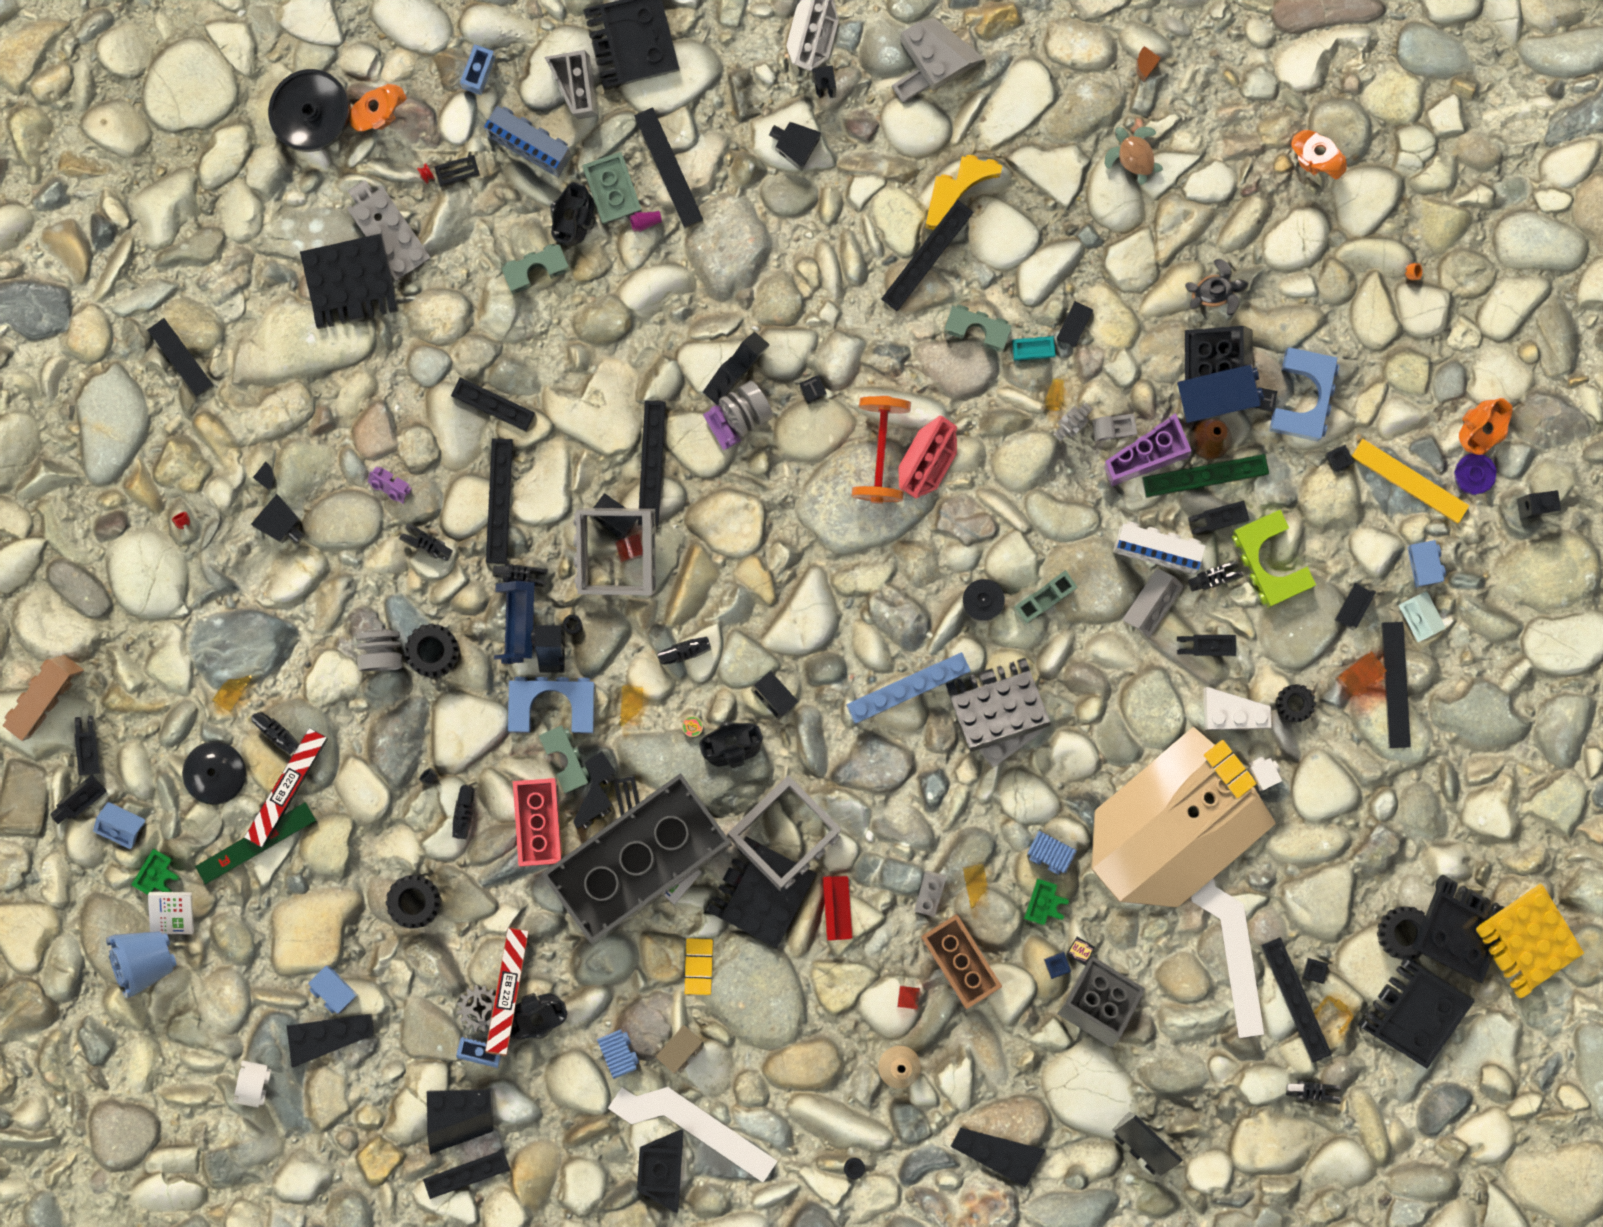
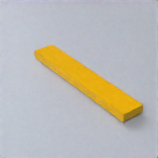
[1351,439,1469,524]

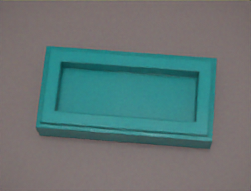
[1012,336,1056,361]

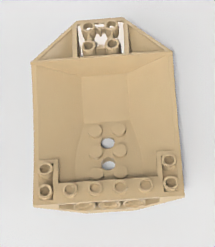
[1091,727,1276,908]

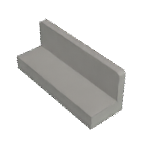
[1123,569,1184,638]

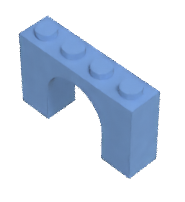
[1269,347,1340,442]
[508,677,595,734]

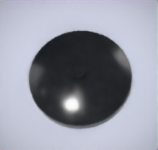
[268,69,351,152]

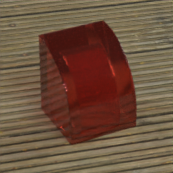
[615,534,643,563]
[896,985,920,1009]

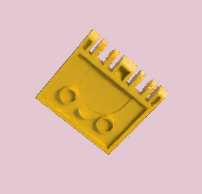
[1476,884,1584,998]

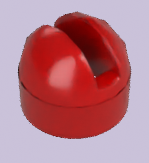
[172,511,190,529]

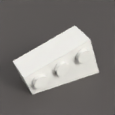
[1203,687,1271,731]

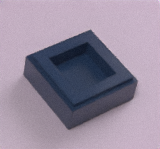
[1044,952,1071,979]

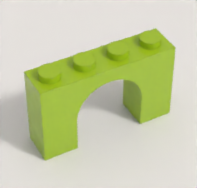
[1231,509,1316,608]

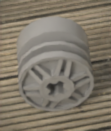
[719,381,773,437]
[356,629,402,671]

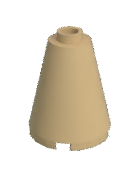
[878,1046,921,1088]

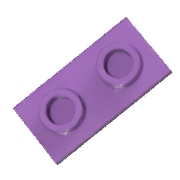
[703,405,741,451]
[368,466,412,504]

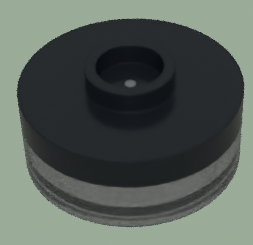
[963,579,1005,623]

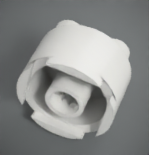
[233,1060,271,1108]

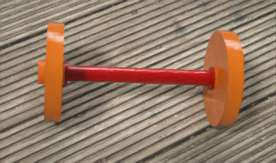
[851,396,911,504]

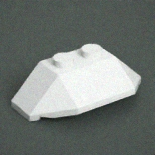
[786,0,839,71]

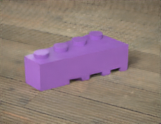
[1104,413,1191,486]

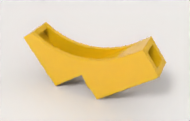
[925,155,1002,230]

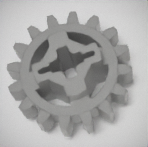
[1054,403,1093,441]
[457,985,495,1031]

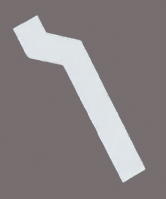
[1191,878,1264,1038]
[608,1087,777,1182]

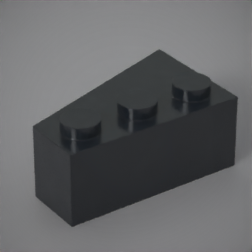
[531,625,565,673]

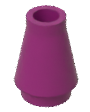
[630,210,662,233]

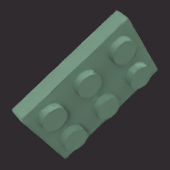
[582,152,642,225]

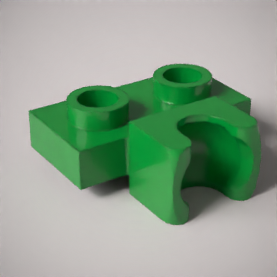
[131,849,181,895]
[1024,878,1069,925]

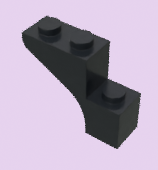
[702,331,770,405]
[574,751,617,830]

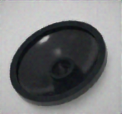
[182,741,246,805]

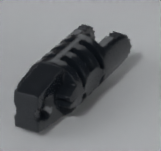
[399,523,453,561]
[1188,560,1244,592]
[493,564,548,587]
[657,636,711,666]
[251,711,299,754]
[452,784,475,840]
[1286,1081,1341,1104]

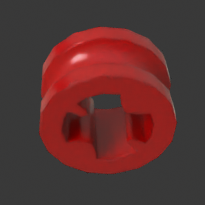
[417,163,435,184]

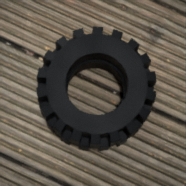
[404,623,460,678]
[385,875,441,929]
[1377,906,1425,960]

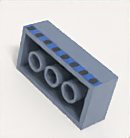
[484,106,571,178]

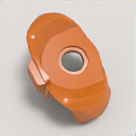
[349,84,407,131]
[1291,130,1347,180]
[1459,398,1513,455]

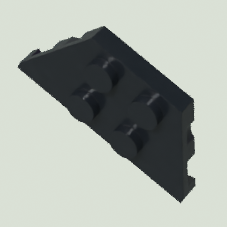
[637,1129,684,1213]

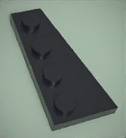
[286,1014,375,1068]
[950,1127,1045,1188]

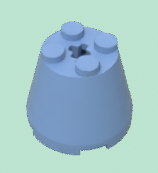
[106,931,177,998]

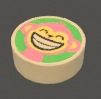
[682,716,703,737]

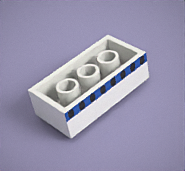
[1113,522,1205,574]

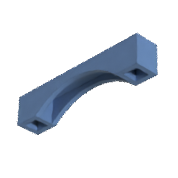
[846,652,971,725]

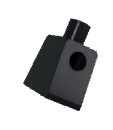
[769,122,821,171]
[1517,490,1561,519]
[251,494,304,544]

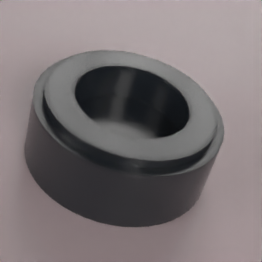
[844,1157,865,1179]

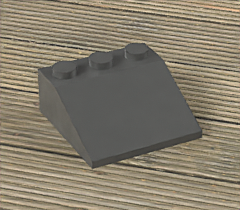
[1057,955,1145,1047]

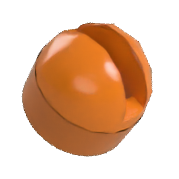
[1405,263,1423,280]

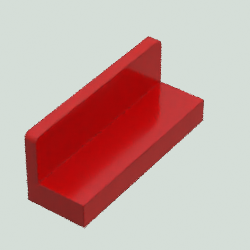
[823,876,852,941]

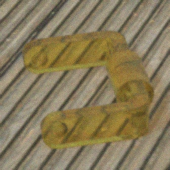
[1314,996,1354,1034]

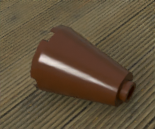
[1190,418,1232,459]

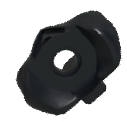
[550,182,596,246]
[699,721,763,768]
[510,993,568,1040]

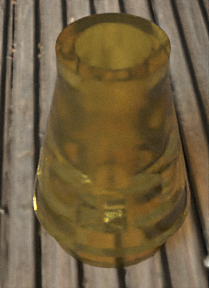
[1044,378,1065,411]

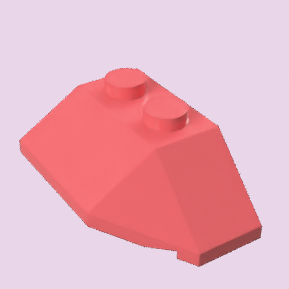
[899,415,957,499]

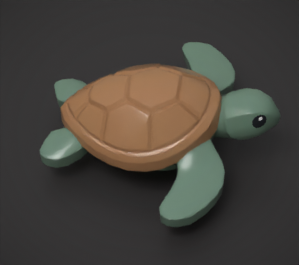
[1104,127,1163,185]

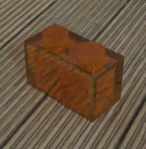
[1335,651,1387,698]

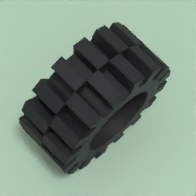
[1275,684,1316,723]

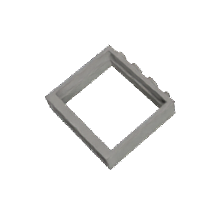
[573,508,656,595]
[727,775,842,891]

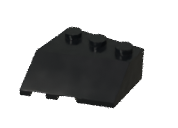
[427,1088,494,1154]

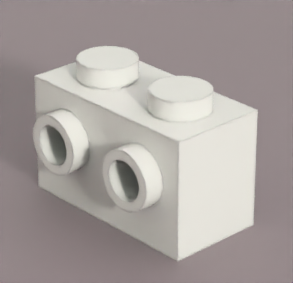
[1246,757,1282,792]

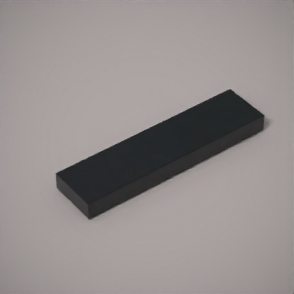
[147,318,213,397]
[451,377,536,432]
[423,1149,511,1199]

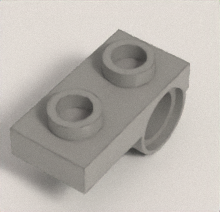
[1092,414,1137,442]
[914,870,947,917]

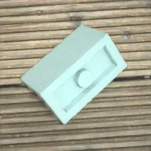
[1399,591,1446,642]

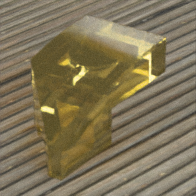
[212,675,252,713]
[620,685,644,726]
[962,863,988,909]

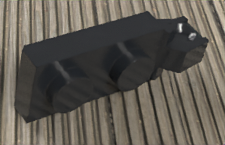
[50,774,107,824]

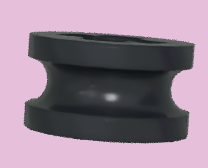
[563,615,582,634]

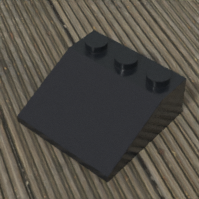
[1185,326,1253,380]
[1112,1112,1183,1176]

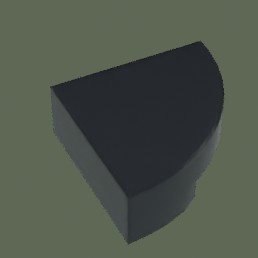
[253,461,274,491]

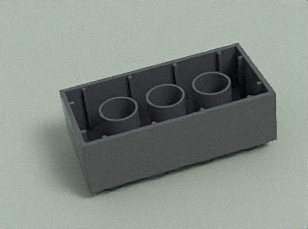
[541,773,732,945]

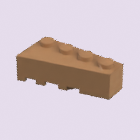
[2,655,84,741]

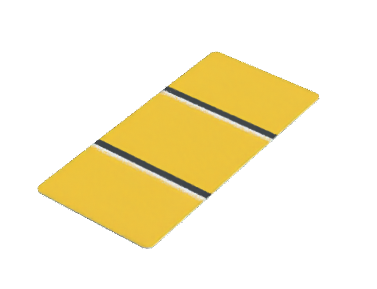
[1204,740,1257,798]
[684,938,713,995]

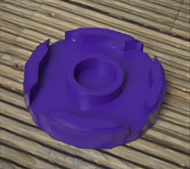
[1454,453,1497,495]

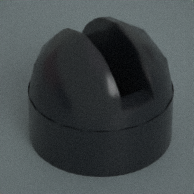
[419,768,438,787]

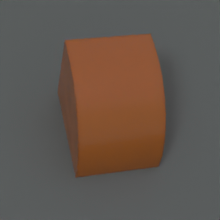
[1136,46,1161,82]

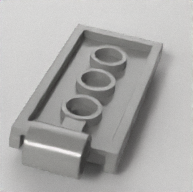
[347,180,431,281]

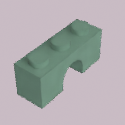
[501,244,570,295]
[943,305,1012,353]
[1013,570,1078,626]
[539,725,591,794]

